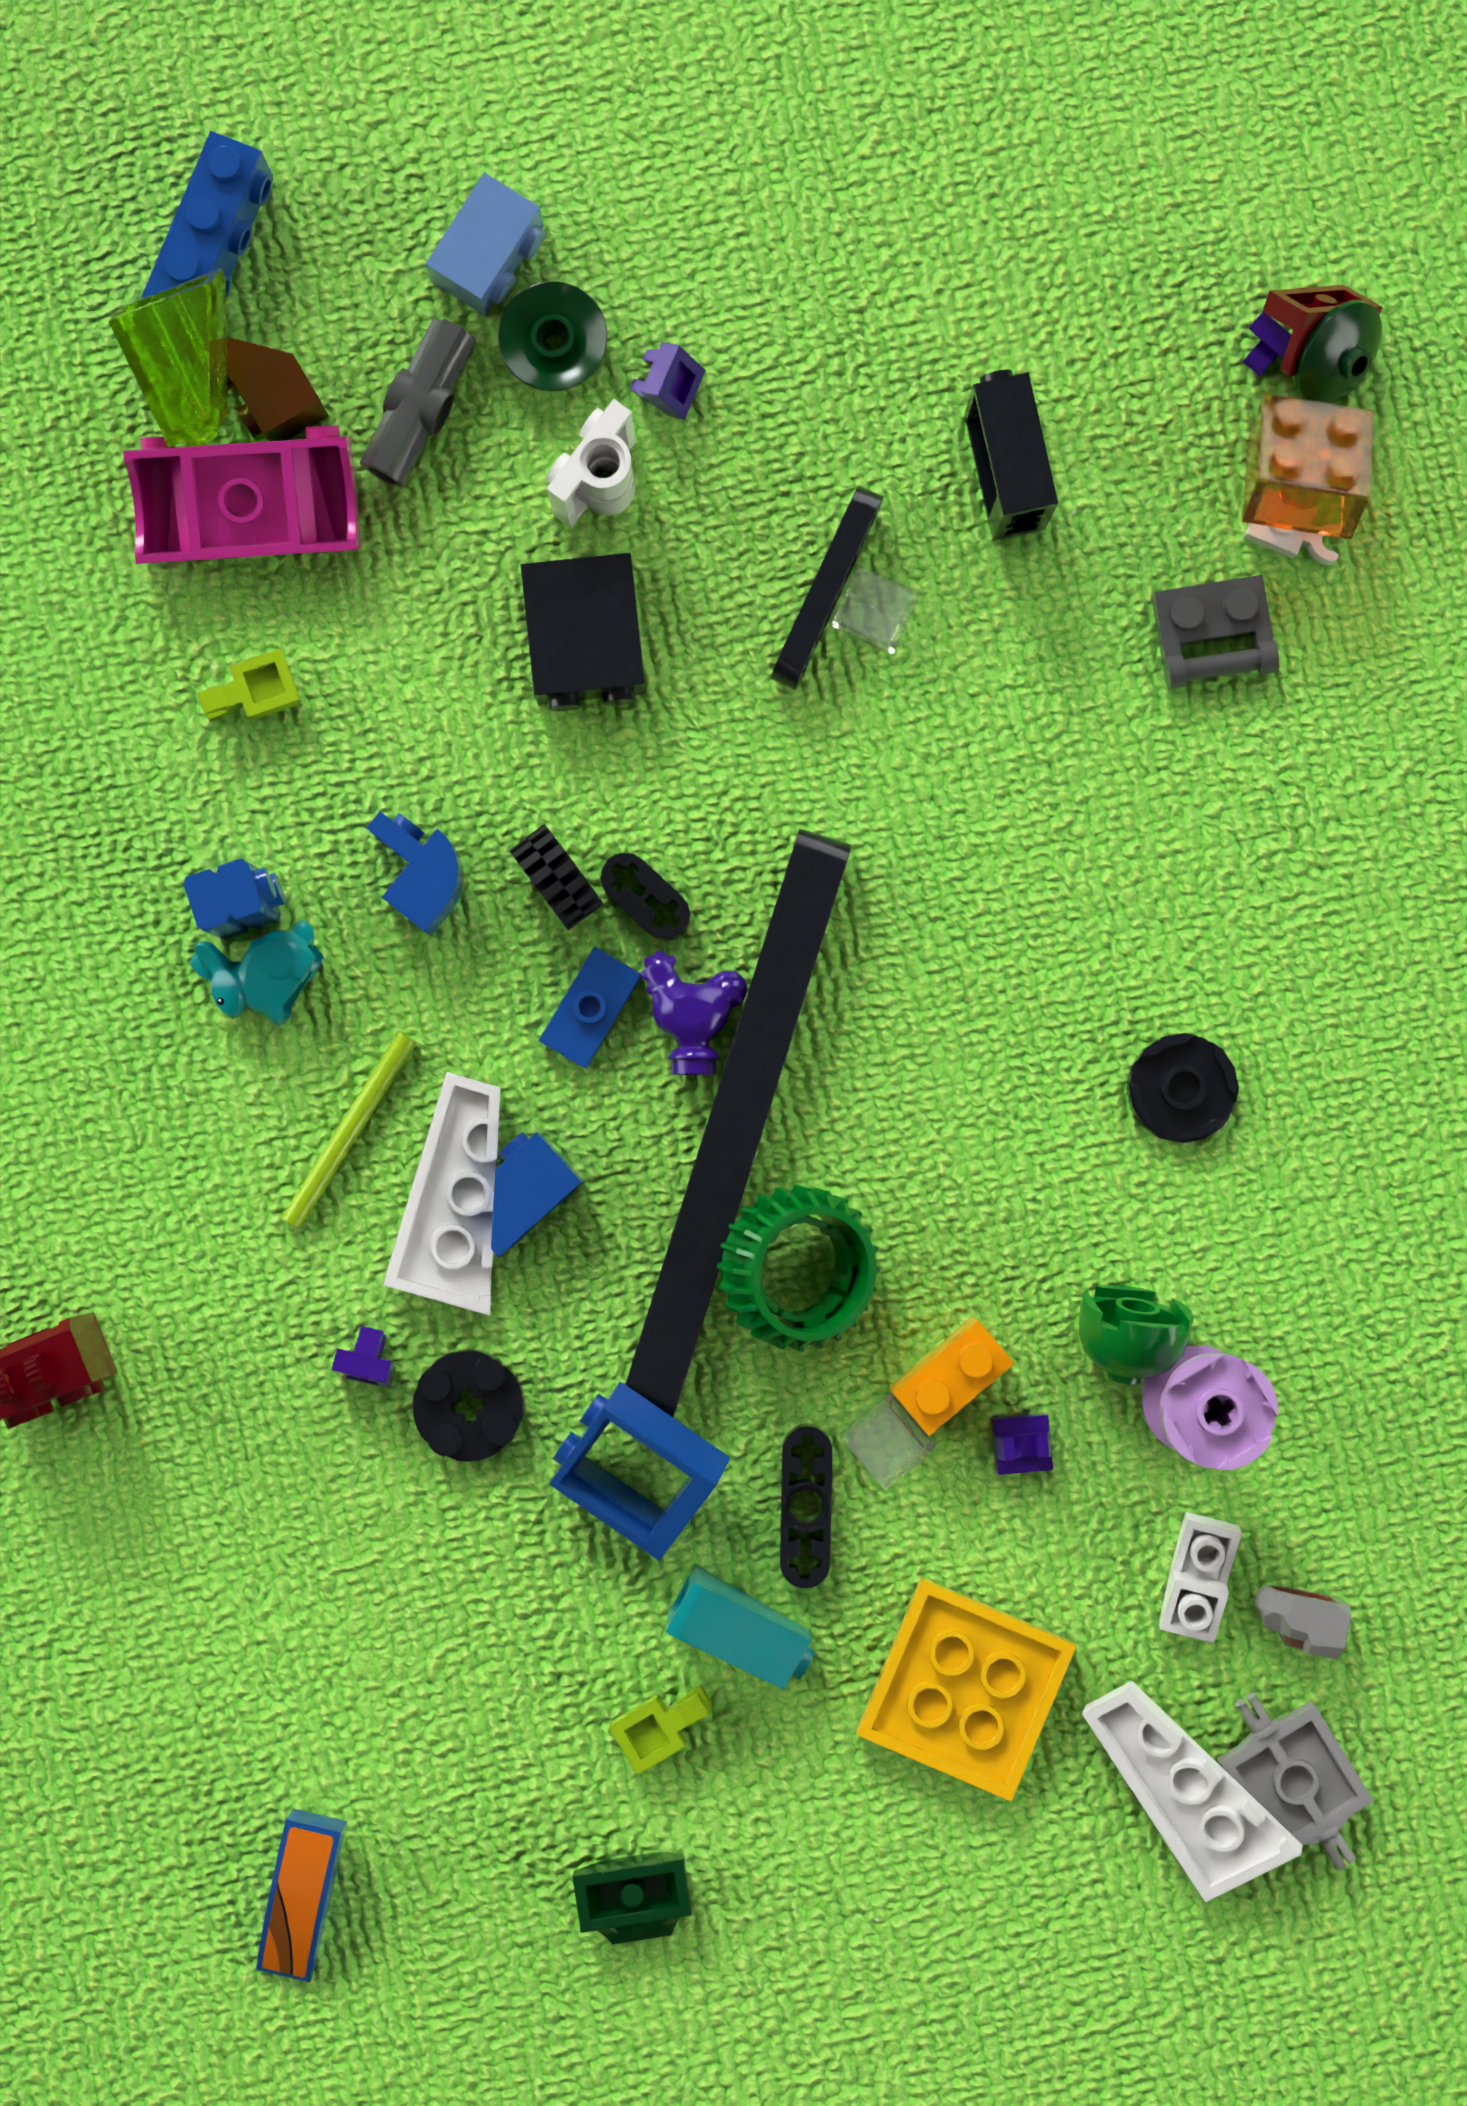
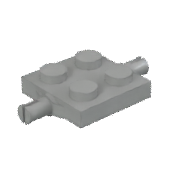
[1216,1692,1374,1870]

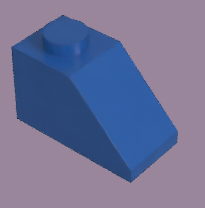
[491,1132,585,1257]

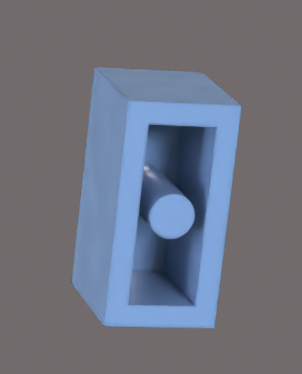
[425,172,545,316]

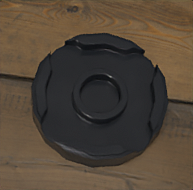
[1126,1033,1239,1143]

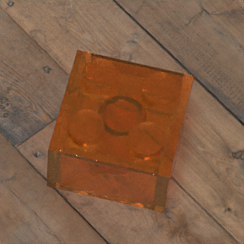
[1242,393,1374,540]

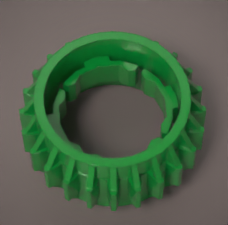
[717,1184,880,1352]

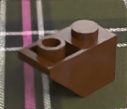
[208,334,329,441]

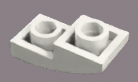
[1159,1512,1242,1643]

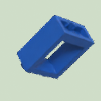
[549,1381,730,1561]

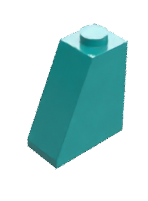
[665,1564,815,1689]

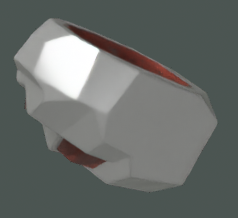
[1254,1584,1351,1659]

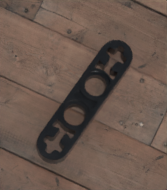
[770,486,884,690]

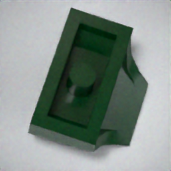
[572,1852,692,1945]

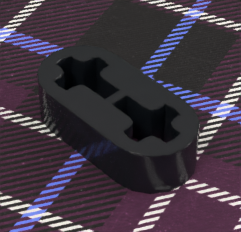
[600,852,691,941]

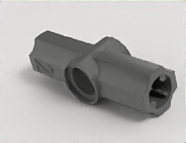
[360,317,477,488]

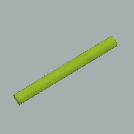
[281,1031,417,1229]

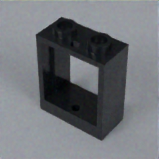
[964,369,1058,541]

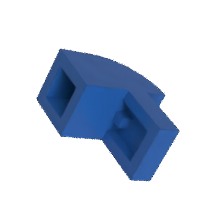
[366,811,464,936]

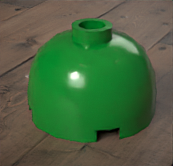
[1079,1285,1194,1385]

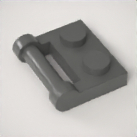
[1151,575,1279,689]

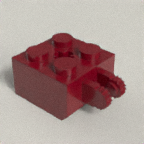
[0,1312,118,1430]

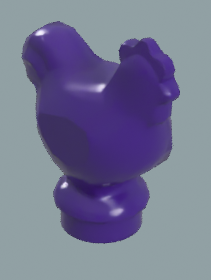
[639,950,747,1075]

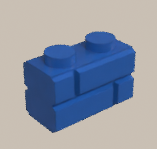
[183,858,286,940]

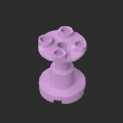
[1141,1345,1278,1470]

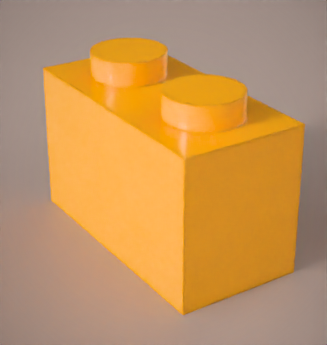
[889,1316,1015,1436]

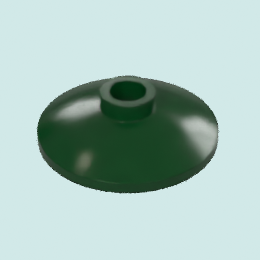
[498,282,608,391]
[1295,300,1382,407]

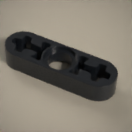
[780,1424,832,1588]

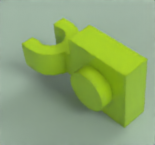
[197,648,302,722]
[609,1685,713,1775]

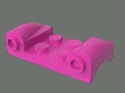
[123,425,362,564]

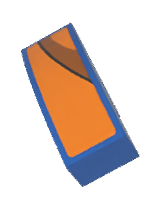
[256,1808,348,1983]

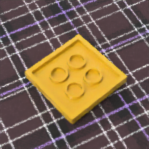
[856,1577,1076,1802]

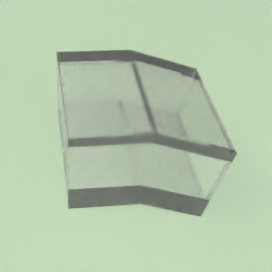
[832,565,921,655]
[839,1392,935,1491]

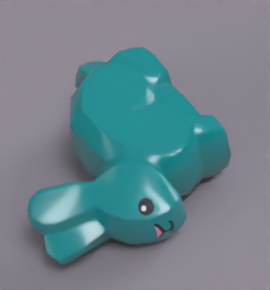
[190,919,324,1027]

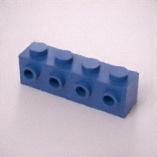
[126,130,273,373]

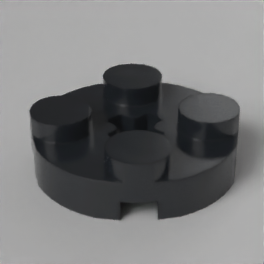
[413,1349,525,1462]

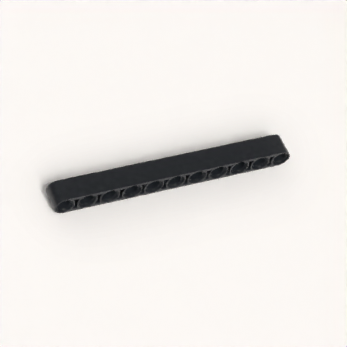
[625,829,852,1417]

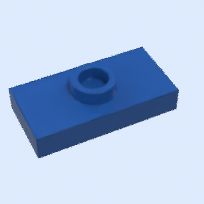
[538,946,641,1069]

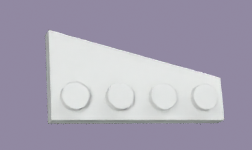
[383,1072,500,1315]
[1082,1681,1303,1902]

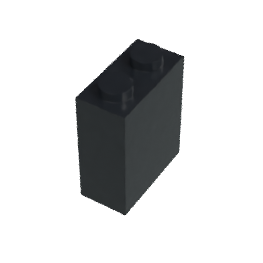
[520,553,646,711]

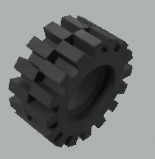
[509,824,604,931]

